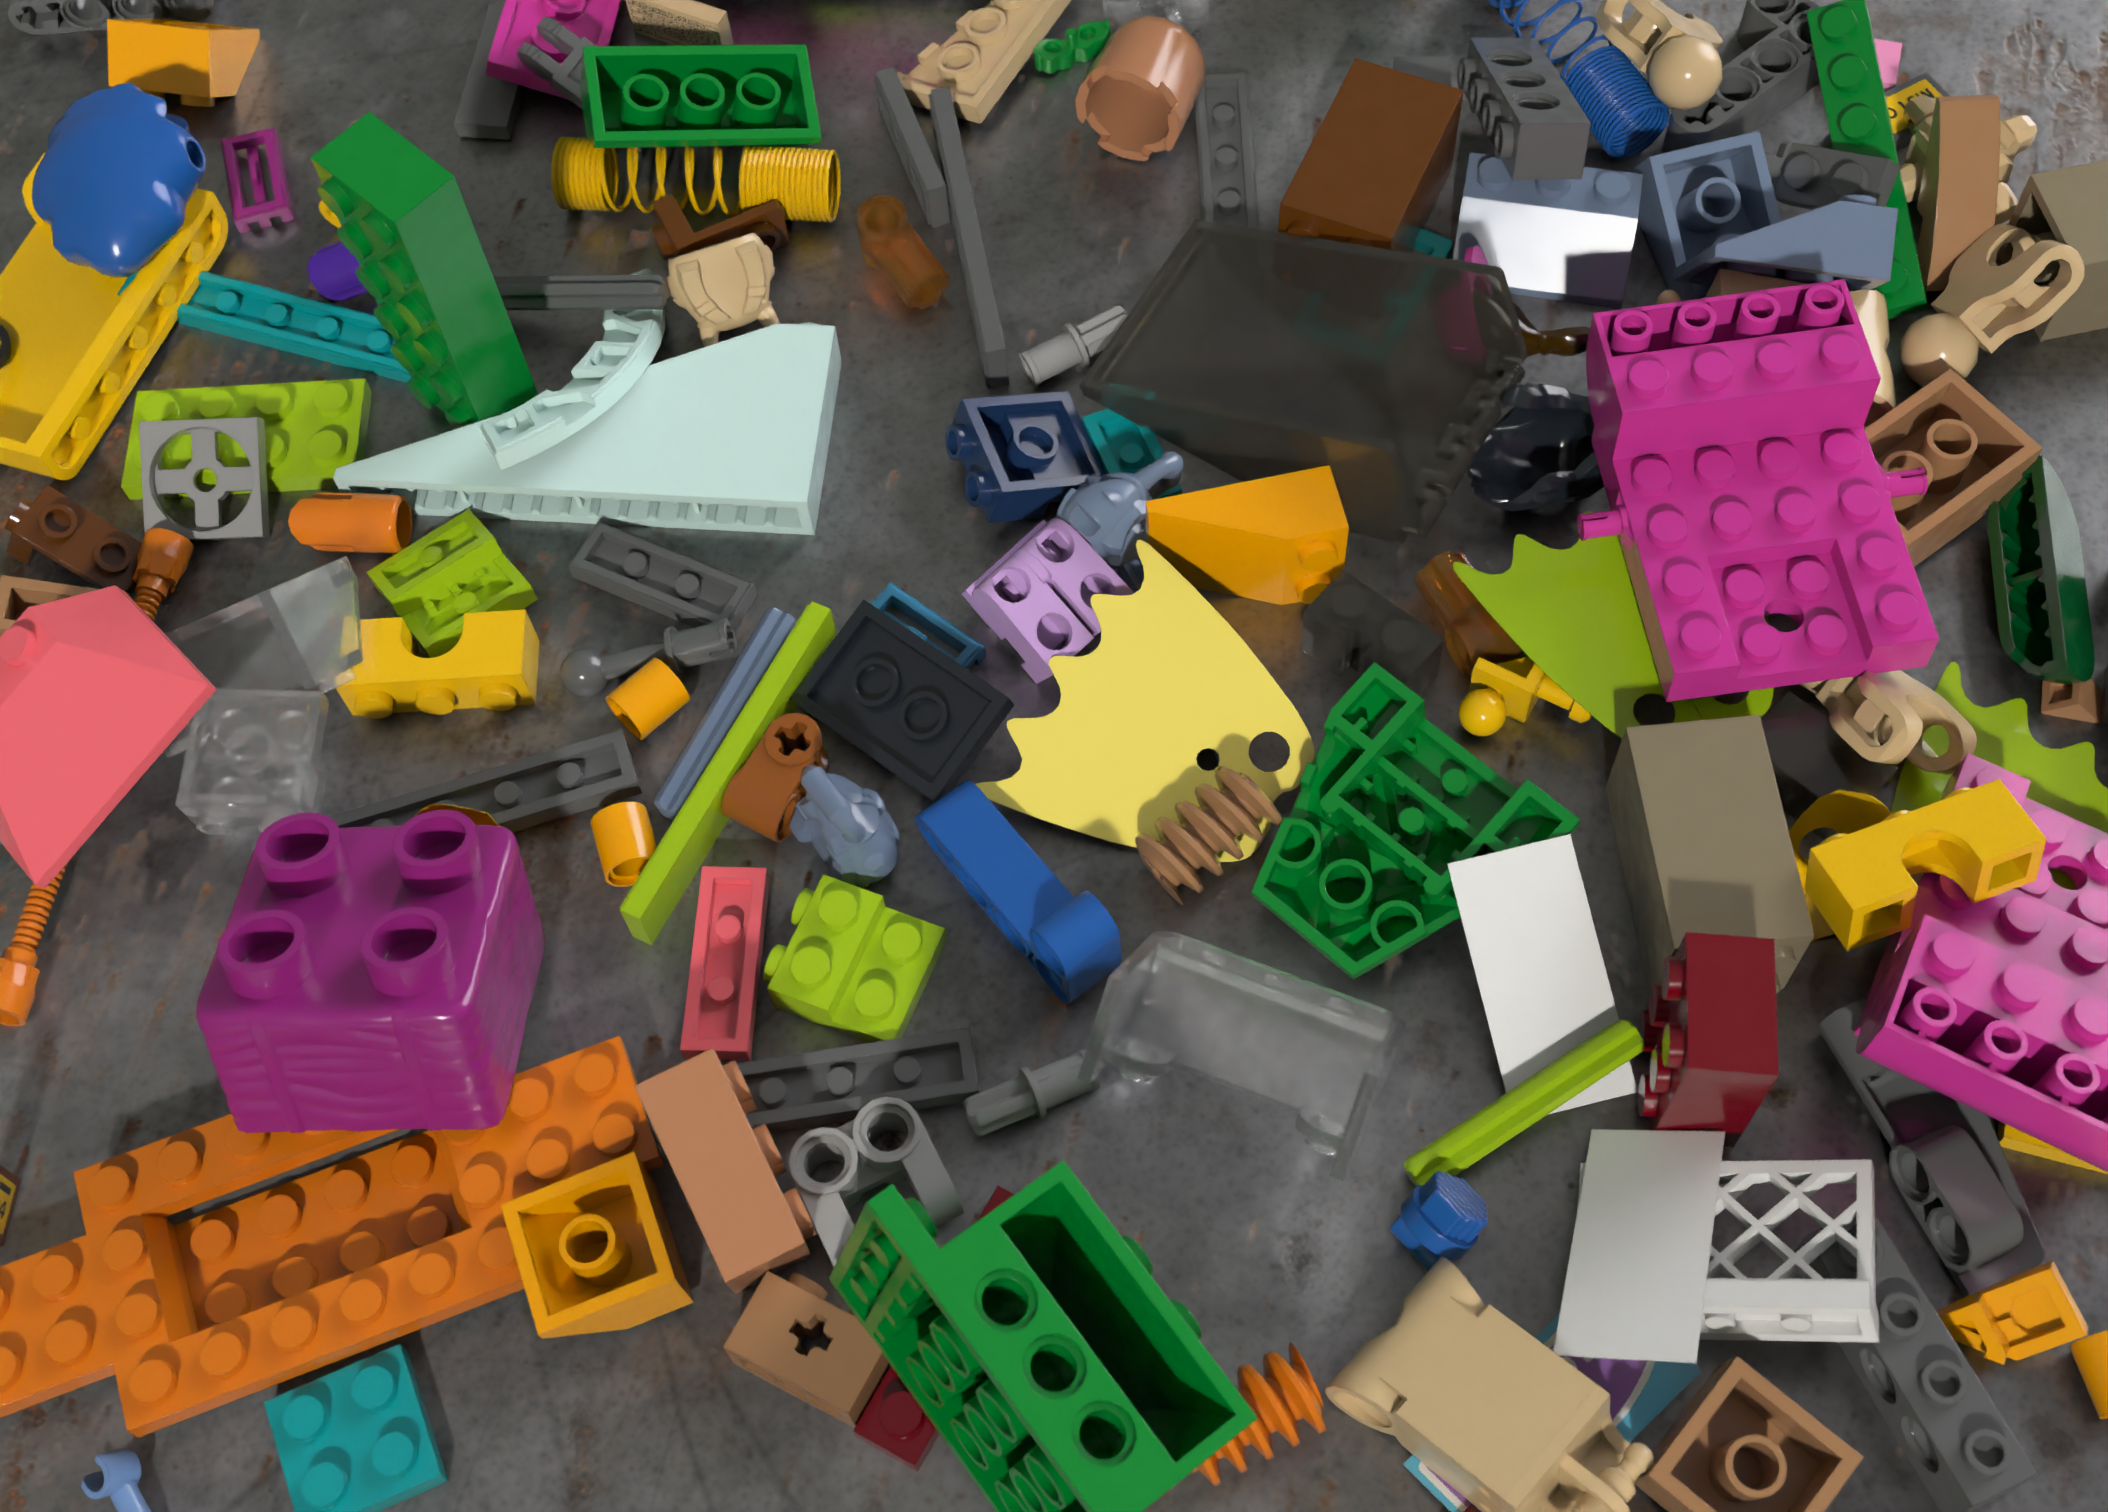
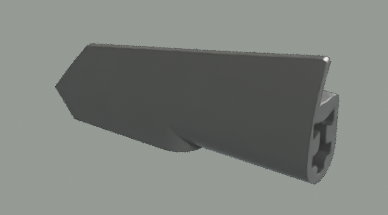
[1817,996,2046,1297]

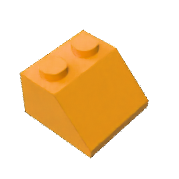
[107,18,260,107]
[500,1152,694,1339]

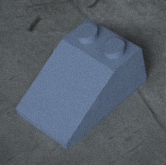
[1629,131,1781,301]
[1673,195,1898,292]

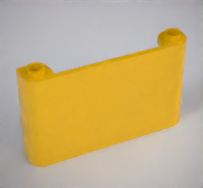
[0,152,228,481]

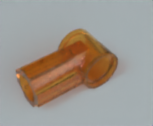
[856,195,950,310]
[1415,550,1525,677]

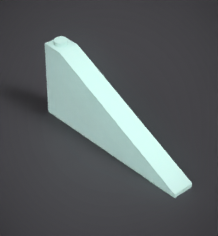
[333,322,842,535]

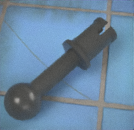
[560,618,738,697]

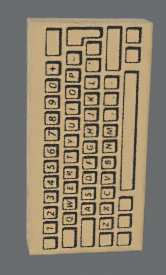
[626,0,734,46]

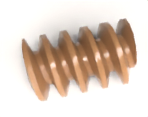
[1135,767,1283,906]

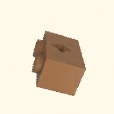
[723,1271,891,1428]

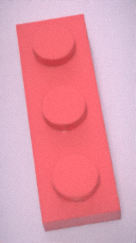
[680,866,770,1061]

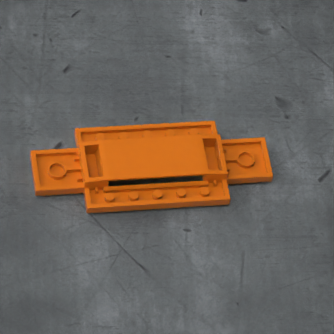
[0,1035,664,1438]

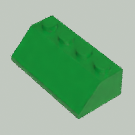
[580,45,821,148]

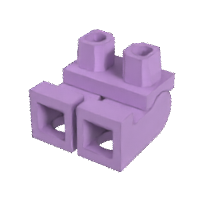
[961,518,1134,684]

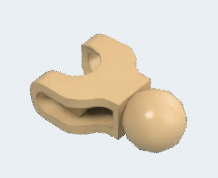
[1597,0,1723,111]
[1899,224,2085,387]
[1800,670,1977,775]

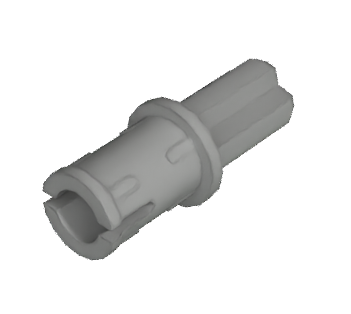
[1019,305,1134,387]
[963,1048,1100,1136]

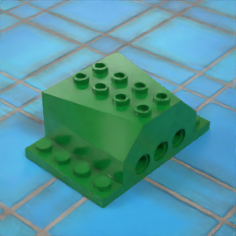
[829,1160,1258,1512]

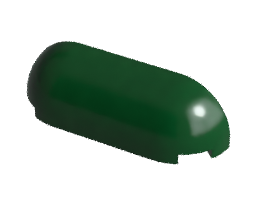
[1987,455,2095,684]

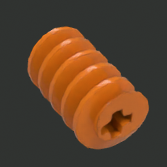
[1190,1342,1326,1486]

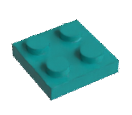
[264,1344,448,1512]

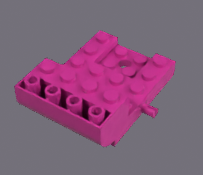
[1577,279,1939,702]
[1853,753,2108,1172]

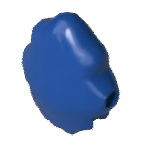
[32,82,206,278]

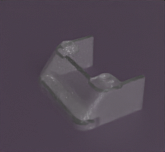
[163,556,363,758]
[1078,931,1406,1181]

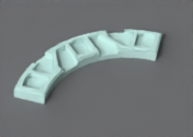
[479,268,666,471]

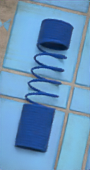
[1488,0,1669,159]

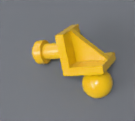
[1458,656,1592,736]

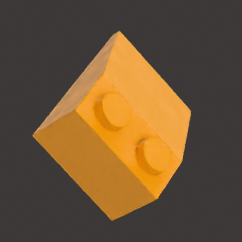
[1145,465,1349,605]

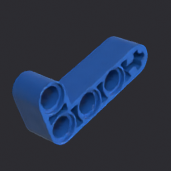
[914,780,1122,1004]

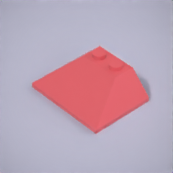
[0,585,217,889]

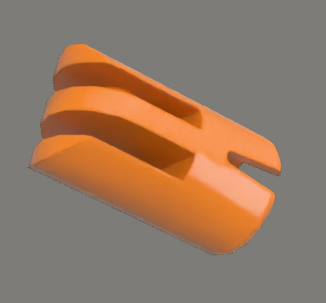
[288,492,412,553]

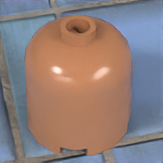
[1075,16,1206,161]

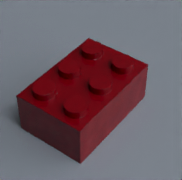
[1638,932,1779,1147]

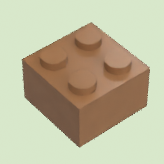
[1634,1356,1863,1512]

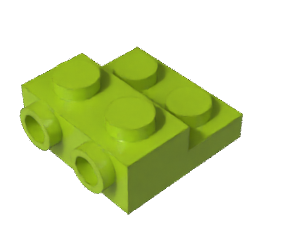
[763,874,948,1043]

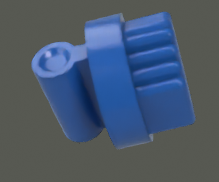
[1389,1171,1488,1271]

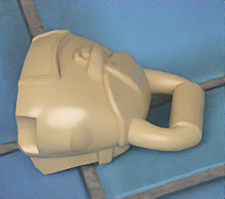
[665,233,779,347]

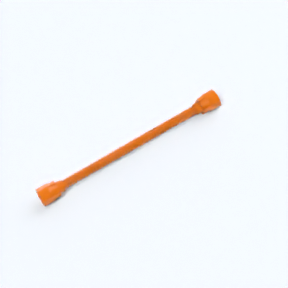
[0,528,194,1027]

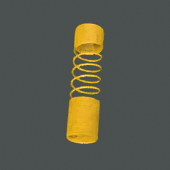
[551,136,841,223]

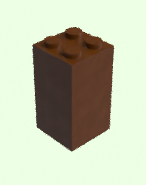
[1275,58,1464,316]

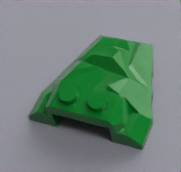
[1251,662,1580,980]

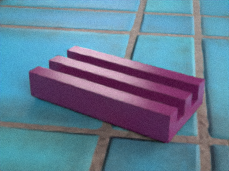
[220,127,294,233]

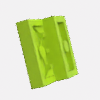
[366,509,538,658]

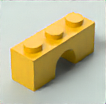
[334,609,540,719]
[1805,779,2047,951]

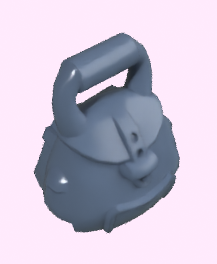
[1056,451,1184,570]
[789,764,900,888]

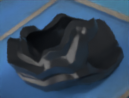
[1462,382,1604,512]

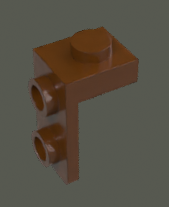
[650,194,789,260]
[4,484,141,592]

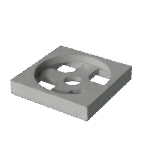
[139,417,270,541]

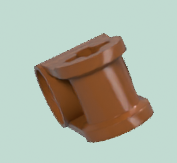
[721,713,829,843]

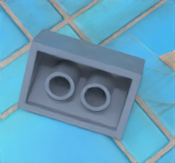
[1449,152,1643,309]

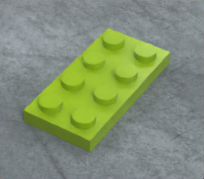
[121,378,372,500]

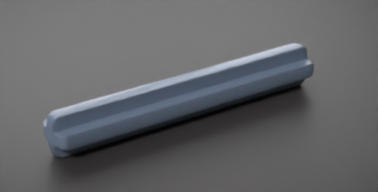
[654,607,795,820]

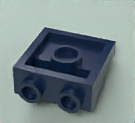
[945,391,1106,523]

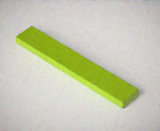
[619,601,837,945]

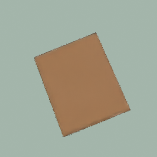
[2041,679,2103,724]

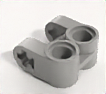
[789,1097,964,1267]

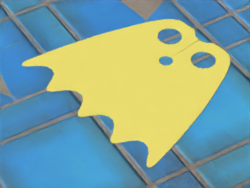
[975,539,1314,862]

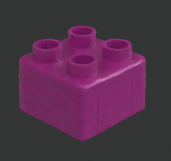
[196,810,545,1133]

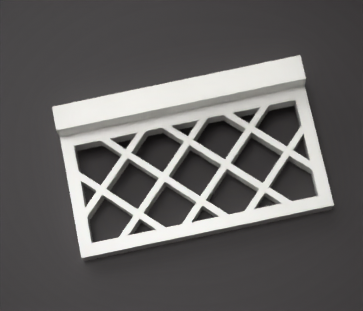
[1577,1159,1879,1342]

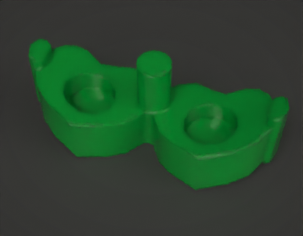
[1033,19,1111,74]

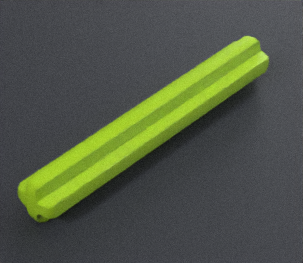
[1403,1019,1645,1187]

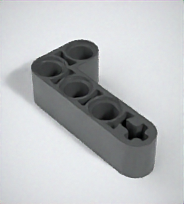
[7,0,215,35]
[1662,0,1820,154]

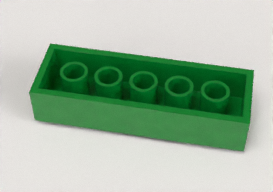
[310,111,539,429]

